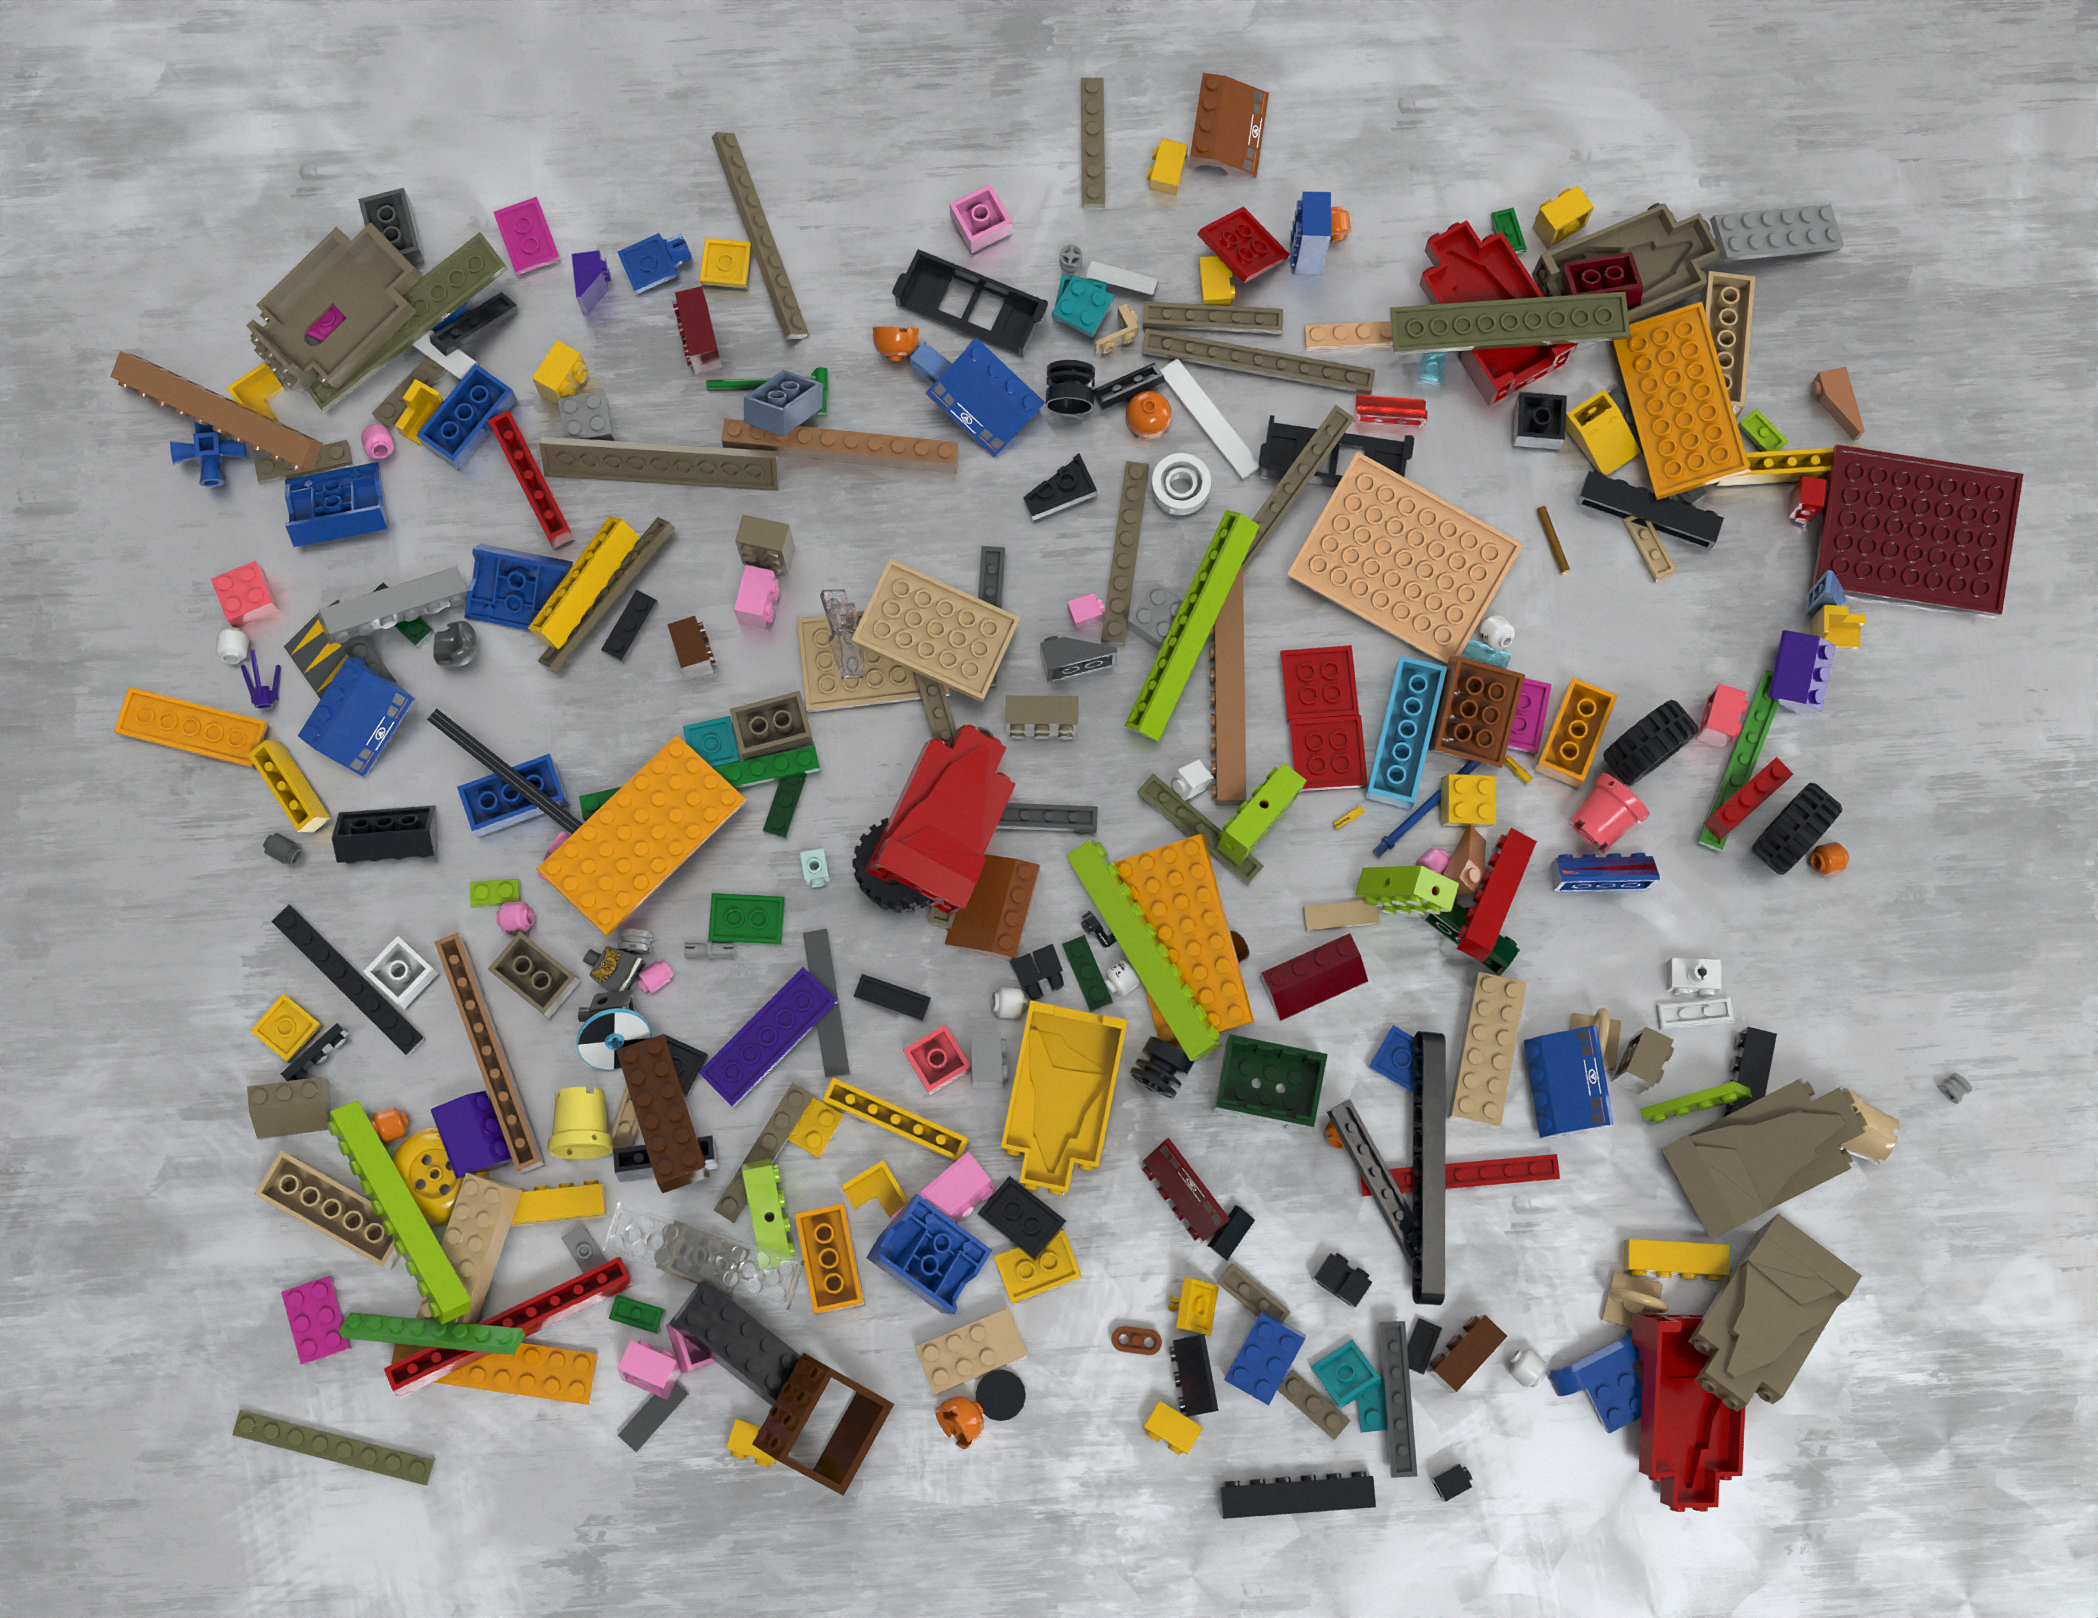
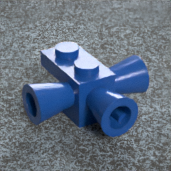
[170,421,247,487]

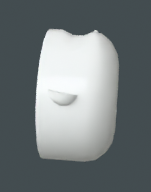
[1151,453,1211,515]

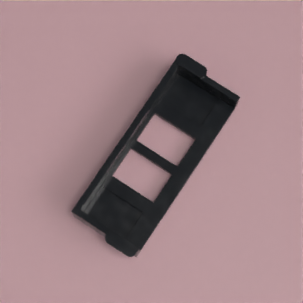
[892,249,1048,357]
[1258,415,1414,487]

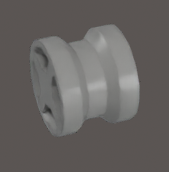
[1059,244,1082,273]
[1940,1073,1973,1104]

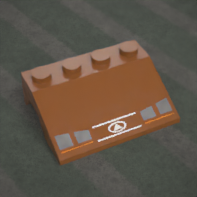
[1189,73,1269,178]

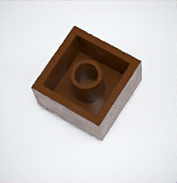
[667,616,716,681]

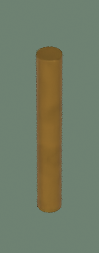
[1537,506,1570,574]

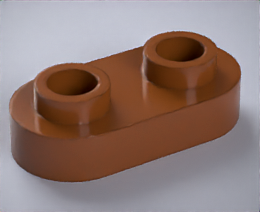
[1111,1326,1162,1355]

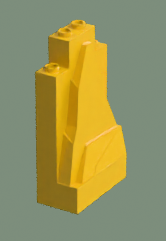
[1001,1000,1128,1196]

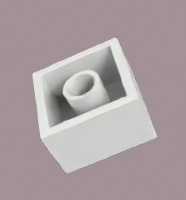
[363,936,439,1009]

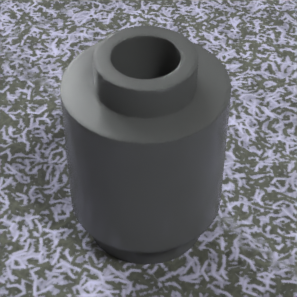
[263,833,302,866]

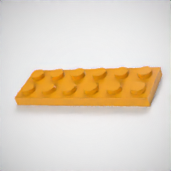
[114,687,269,769]

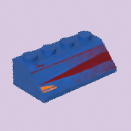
[1551,853,1660,891]

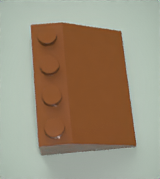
[1428,656,1525,768]
[945,854,1040,962]

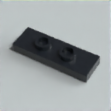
[853,974,931,1022]

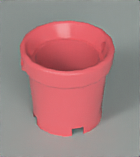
[1568,773,1650,853]

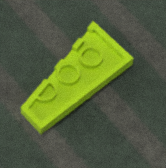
[1640,1081,1752,1123]

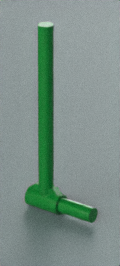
[706,367,828,415]

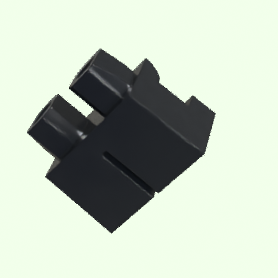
[1010,944,1064,1001]

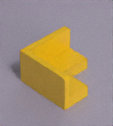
[226,362,285,421]
[395,379,444,447]
[1811,605,1866,648]
[841,1160,909,1218]

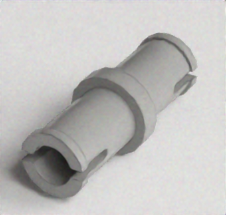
[684,940,734,960]

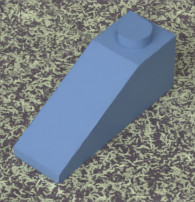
[1807,570,1846,615]

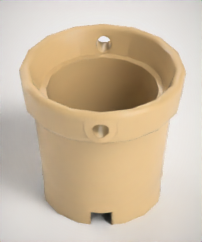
[1840,1088,1900,1164]

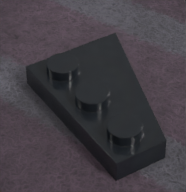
[1023,453,1098,521]

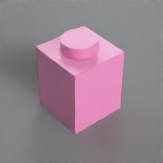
[1067,593,1105,630]

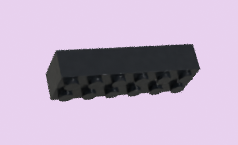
[669,1280,801,1406]

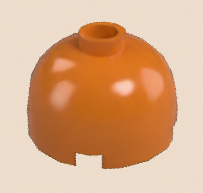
[873,327,919,361]
[1125,391,1172,439]
[936,1396,984,1449]

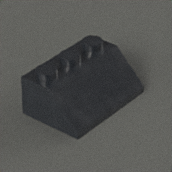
[1169,1334,1219,1417]

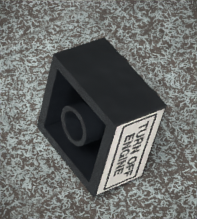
[1513,392,1567,450]

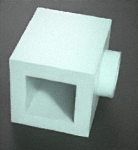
[800,848,830,887]

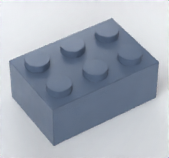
[744,370,823,436]

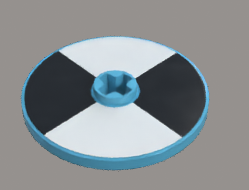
[576,1008,651,1070]

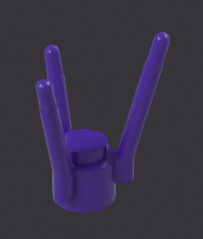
[241,649,281,709]

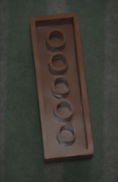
[616,1034,710,1194]

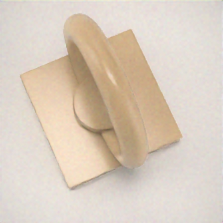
[1569,1008,1621,1070]
[1601,1271,1669,1329]

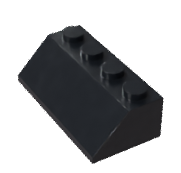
[331,805,437,863]

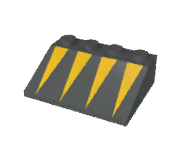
[284,600,397,699]

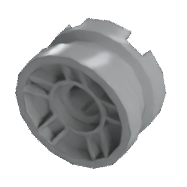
[617,929,654,955]

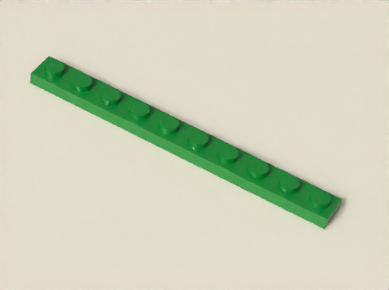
[579,745,821,821]

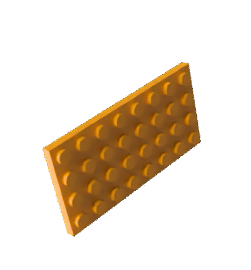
[1613,301,1751,500]
[537,735,746,937]
[1113,834,1254,1047]

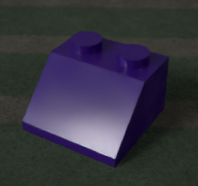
[571,250,612,316]

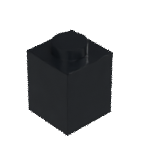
[1430,1464,1473,1502]

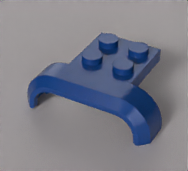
[1548,1330,1643,1434]

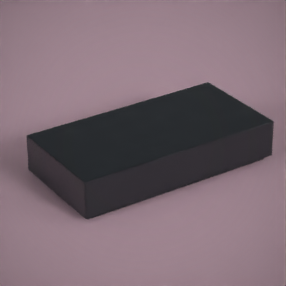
[1207,1205,1255,1261]
[1407,1318,1442,1375]

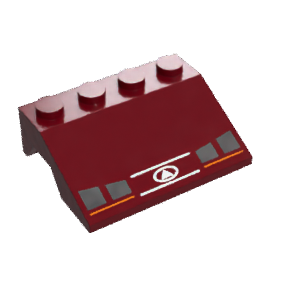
[1141,1137,1230,1244]

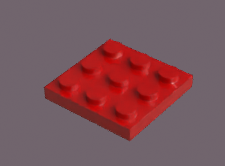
[1197,206,1290,283]
[1280,645,1359,722]
[1289,715,1368,791]

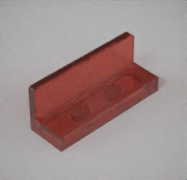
[1354,395,1427,428]

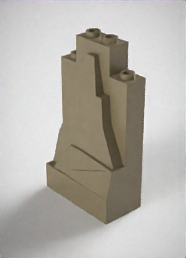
[1532,204,1720,353]
[1662,1078,1868,1239]
[1688,1214,1862,1412]

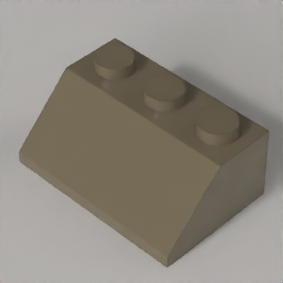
[247,1077,331,1139]

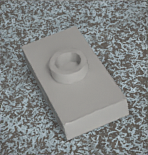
[561,1224,607,1273]

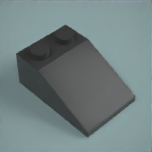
[1040,636,1118,683]

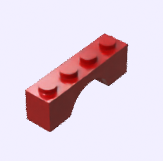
[1703,757,1793,841]

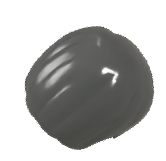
[433,621,478,667]

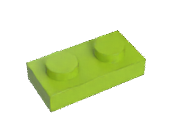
[1738,408,1789,452]
[470,879,521,908]

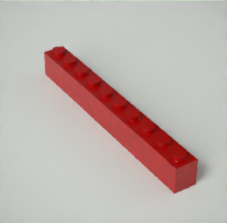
[384,1256,633,1398]

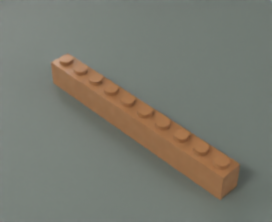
[110,351,323,471]
[721,418,959,474]
[1209,568,1246,806]
[434,932,545,1174]

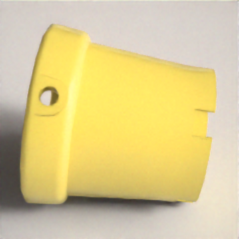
[547,1087,614,1160]

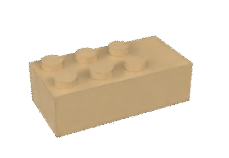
[915,1307,1028,1395]

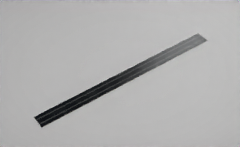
[427,708,583,834]

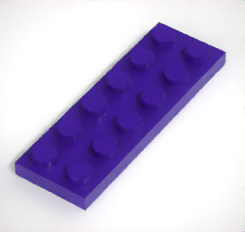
[698,967,838,1108]

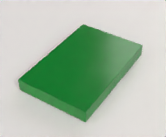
[708,893,785,946]

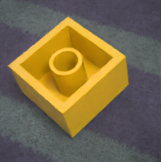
[1532,185,1594,249]
[532,340,588,406]
[1441,774,1496,827]

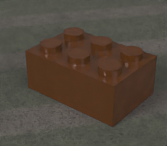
[1427,1315,1507,1394]

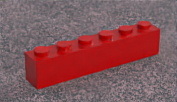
[488,410,574,549]
[1456,828,1537,962]

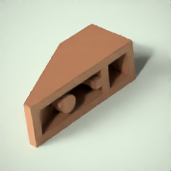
[1812,367,1865,441]
[1443,825,1486,897]

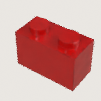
[1788,476,1827,523]

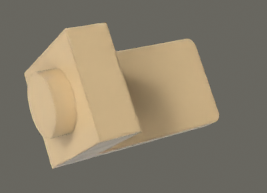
[1094,304,1139,354]

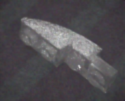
[820,589,865,679]

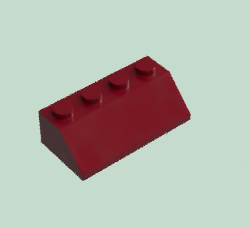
[1259,933,1368,1021]

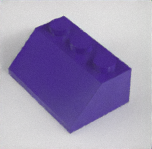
[1768,630,1836,714]
[430,1090,512,1179]

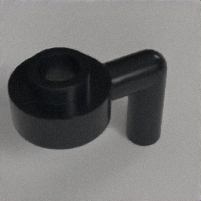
[1080,911,1117,948]

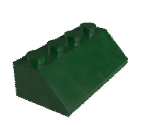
[1421,897,1520,976]

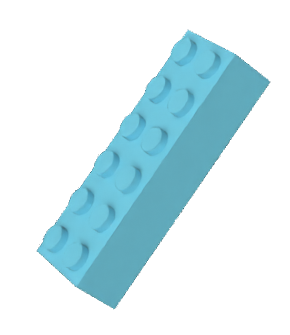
[1364,656,1447,810]

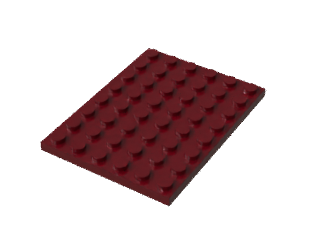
[1813,445,2024,615]

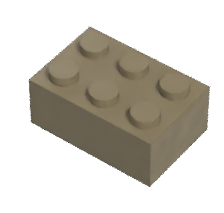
[735,514,795,574]
[730,691,814,760]
[1005,695,1078,740]
[488,931,580,1019]
[1611,1027,1674,1094]

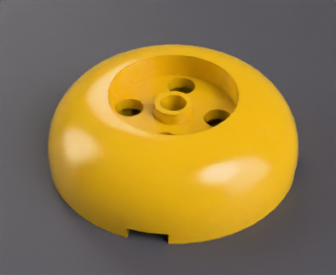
[392,1127,489,1226]

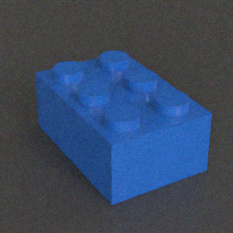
[1224,1309,1306,1405]

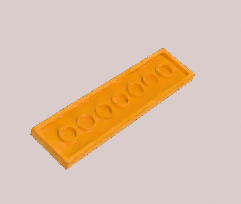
[391,1343,598,1405]

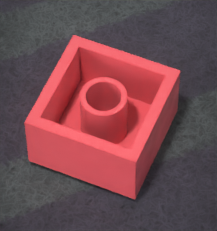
[211,561,279,628]
[1696,683,1748,748]
[903,1024,972,1096]

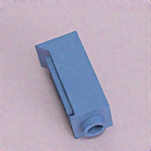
[910,341,952,384]

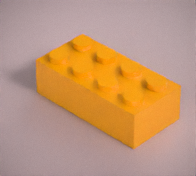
[1534,678,1618,788]
[795,1203,865,1315]

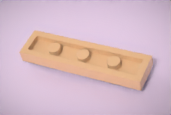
[1304,321,1393,351]

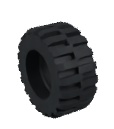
[1603,699,1698,786]
[1751,782,1843,875]
[852,818,930,913]

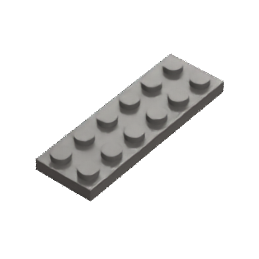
[1710,204,1844,262]

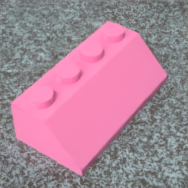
[891,1151,996,1222]

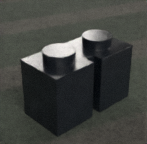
[1312,1253,1372,1309]

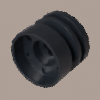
[1045,360,1095,415]
[1129,1036,1195,1099]

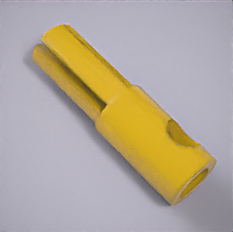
[1504,756,1533,784]
[1333,805,1365,830]

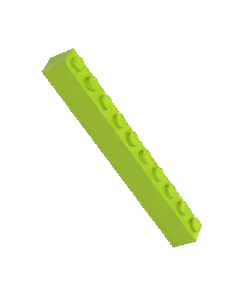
[1124,510,1260,741]
[1066,840,1222,1061]
[327,1100,471,1325]

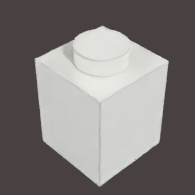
[1170,759,1213,801]

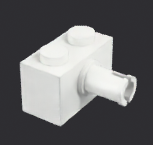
[1667,958,1721,996]

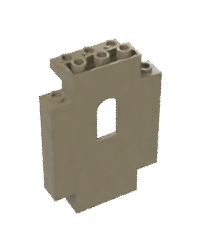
[246,222,423,393]

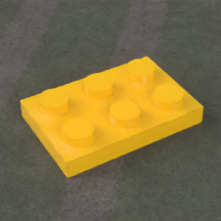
[994,1230,1082,1304]

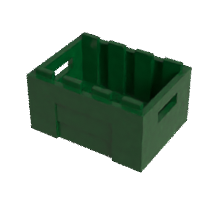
[1213,1034,1328,1133]

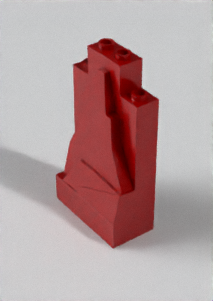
[1419,220,1576,407]
[865,725,1016,916]
[1632,1314,1746,1512]

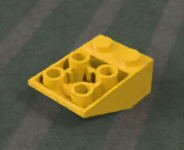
[1565,389,1641,476]

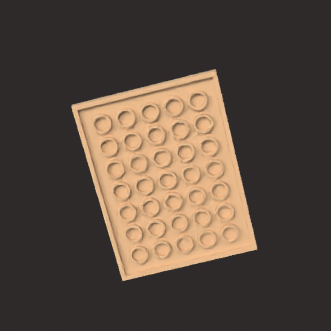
[1287,451,1524,666]

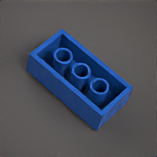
[1290,192,1331,275]
[417,363,517,471]
[457,754,569,838]

